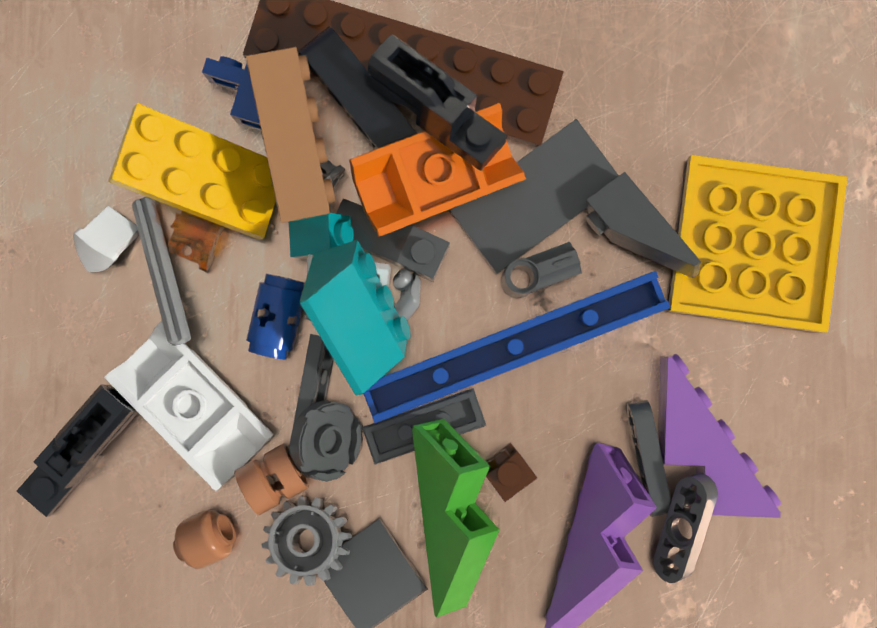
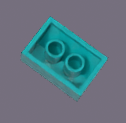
[300,239,411,396]

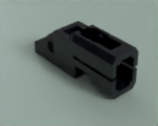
[368,34,507,171]
[16,384,138,517]

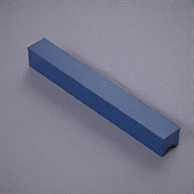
[363,271,671,423]

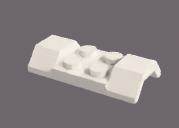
[104,321,274,491]

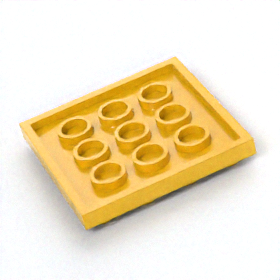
[668,155,848,333]

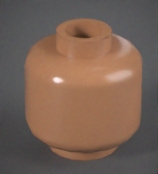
[173,510,236,569]

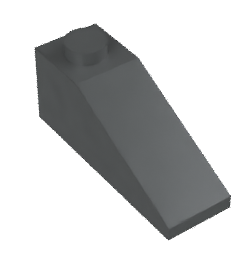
[586,172,701,278]
[336,198,450,282]

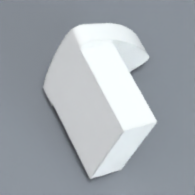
[73,206,139,272]

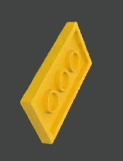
[108,103,276,240]

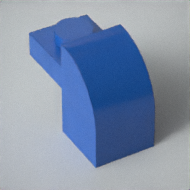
[202,54,261,130]

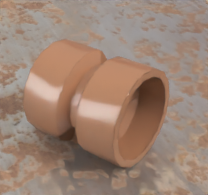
[234,443,309,515]

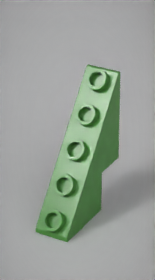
[412,419,500,618]

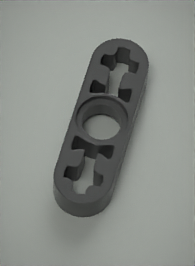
[627,400,671,517]
[653,473,718,583]

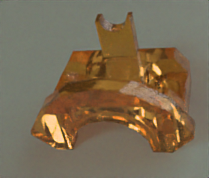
[167,211,225,272]

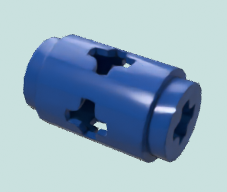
[246,273,304,360]

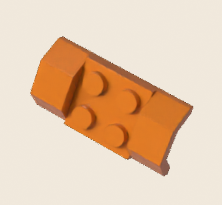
[349,103,526,237]

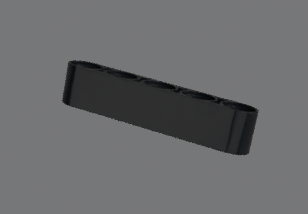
[298,26,417,150]

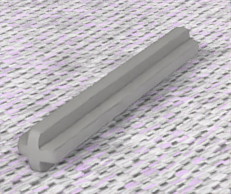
[132,197,191,346]

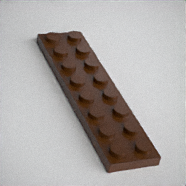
[243,0,564,147]

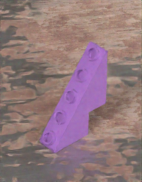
[658,354,781,518]
[545,443,657,628]

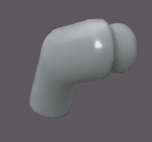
[393,269,421,321]

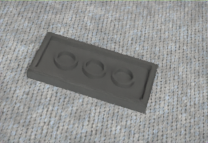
[450,119,619,274]

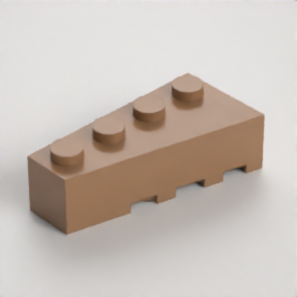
[246,47,335,223]

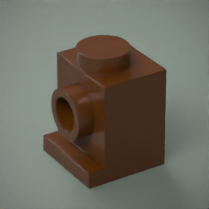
[486,442,537,502]

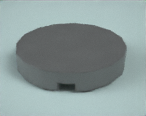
[290,400,362,482]

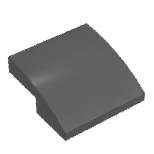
[324,519,428,628]

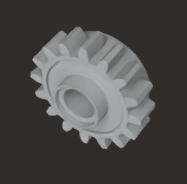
[262,496,352,586]

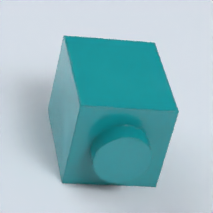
[289,213,354,259]

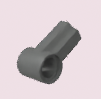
[500,242,582,298]

